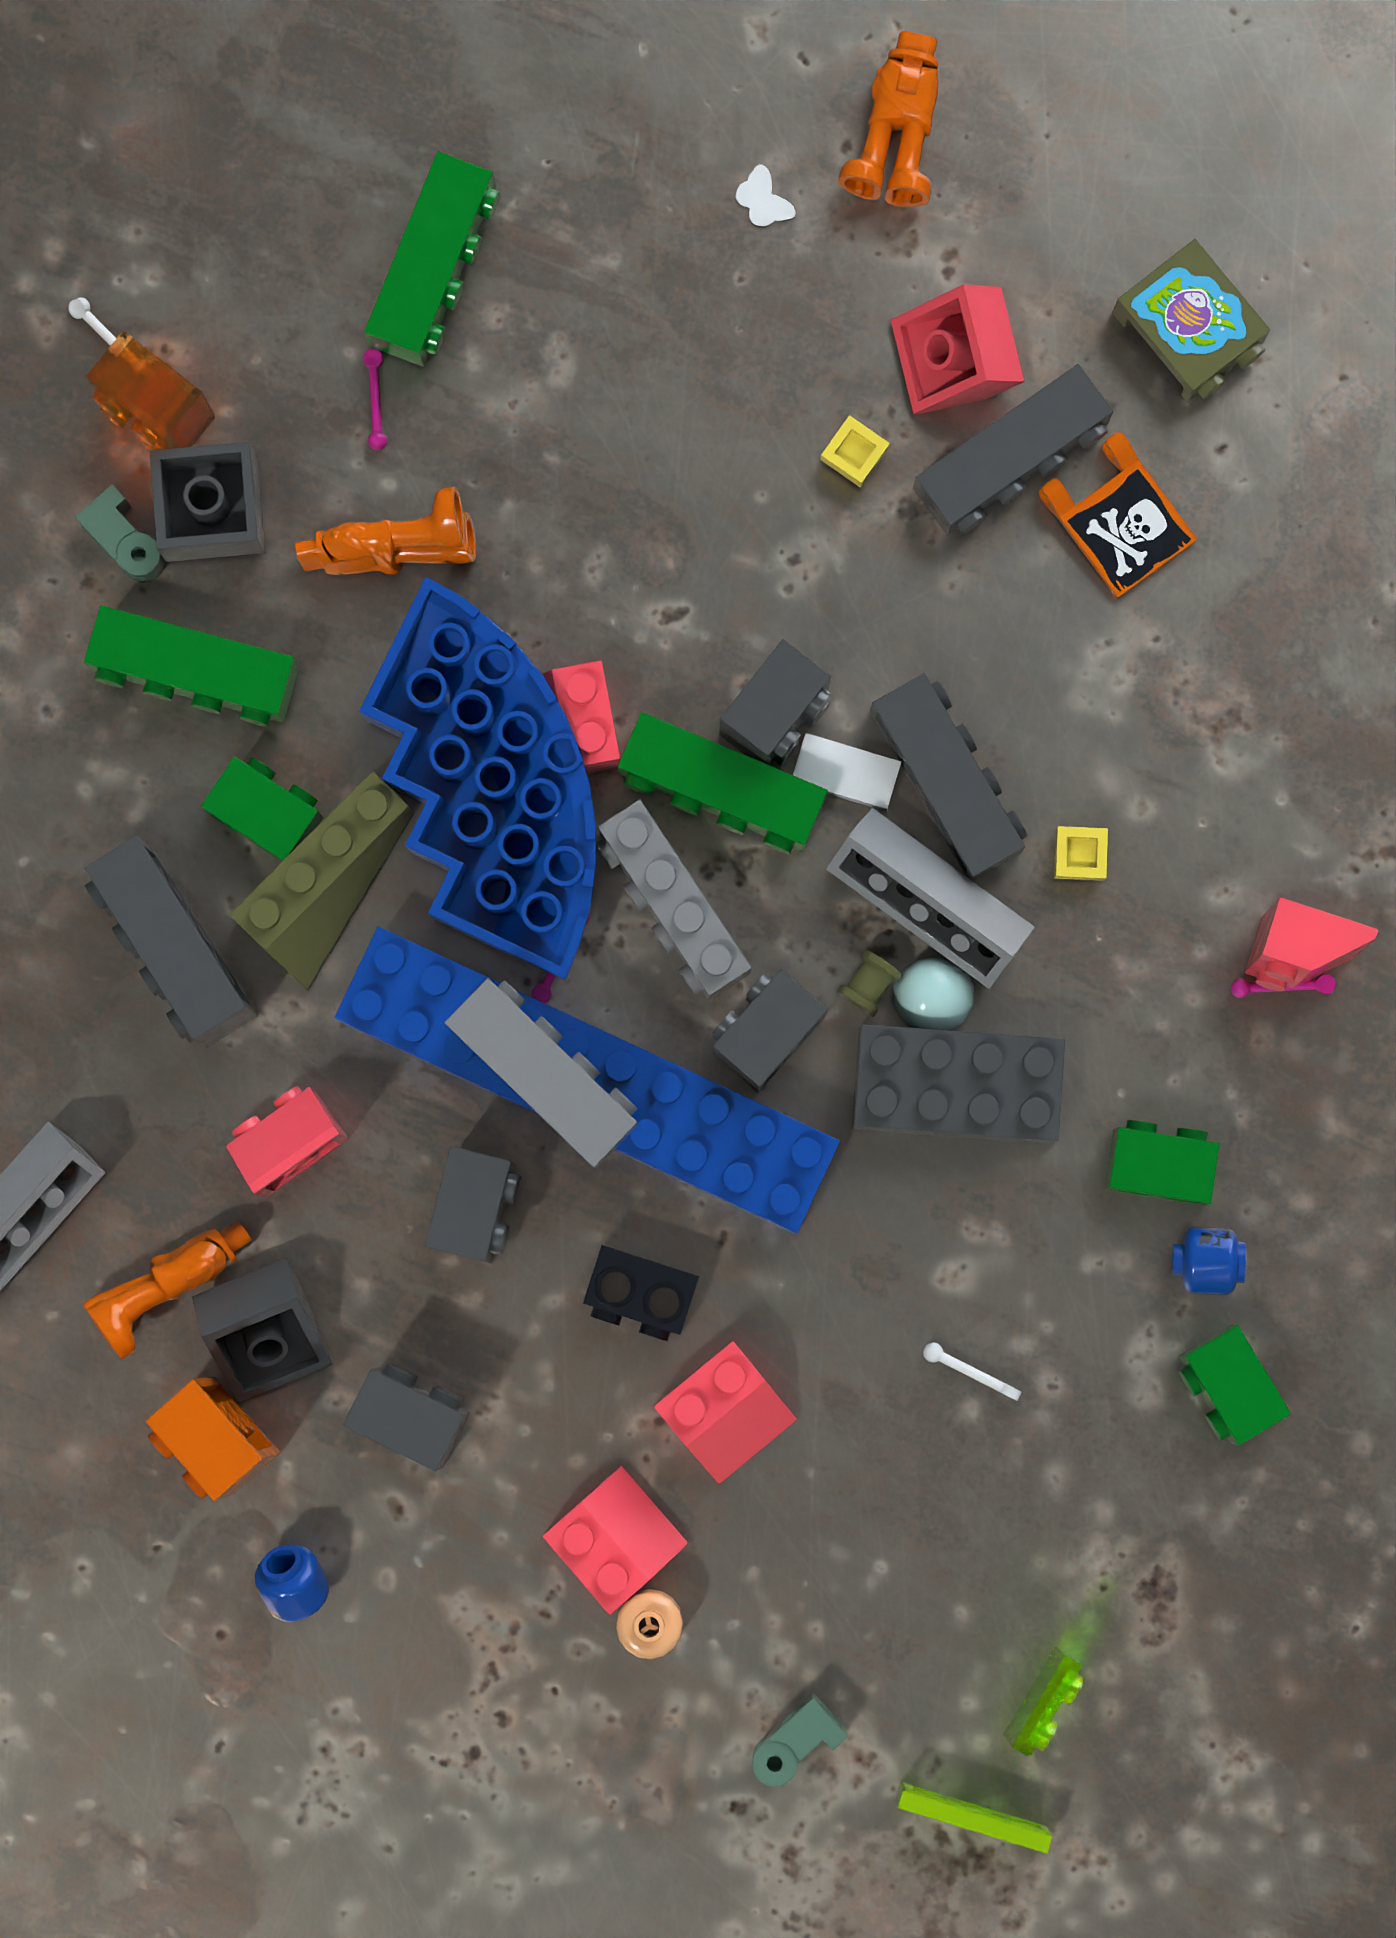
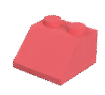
[891,284,1025,414]
[542,660,621,774]
[1245,897,1378,991]
[226,1086,349,1197]
[654,1341,797,1484]
[542,1465,688,1615]

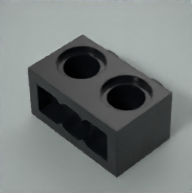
[583,1245,699,1342]

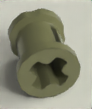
[837,950,902,1017]

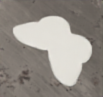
[736,164,796,226]

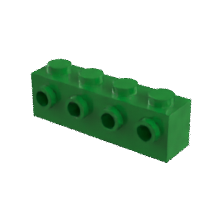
[364,151,500,367]
[83,605,300,727]
[618,712,828,854]

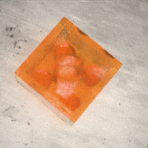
[85,330,216,450]

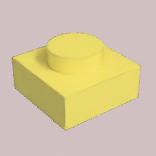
[820,415,890,488]
[1054,826,1108,881]

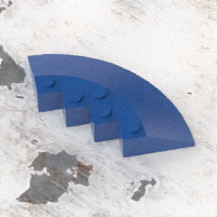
[359,576,596,980]

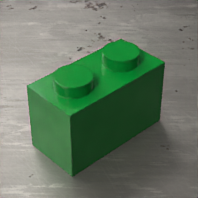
[201,756,323,862]
[1104,1120,1220,1205]
[1178,1325,1291,1446]

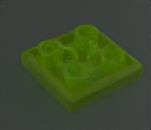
[1003,1646,1085,1756]

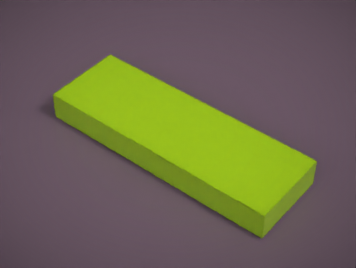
[895,1782,1052,1854]

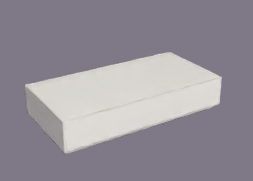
[793,733,901,811]

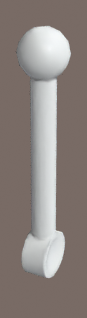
[69,297,148,377]
[923,1342,1022,1401]

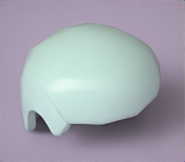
[893,958,975,1031]

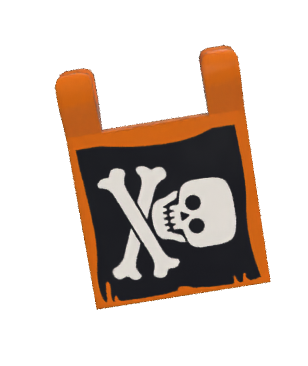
[1038,432,1197,599]

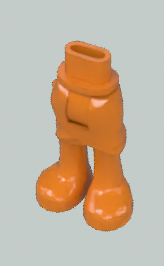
[838,31,939,207]
[295,486,476,575]
[82,1221,252,1360]

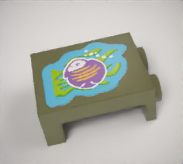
[1112,239,1271,402]

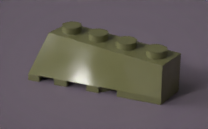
[230,771,414,991]

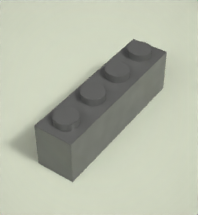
[913,364,1113,536]
[870,673,1027,881]

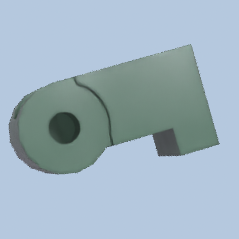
[75,484,166,583]
[752,1693,848,1787]

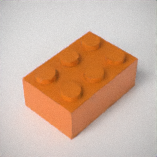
[145,1377,281,1501]

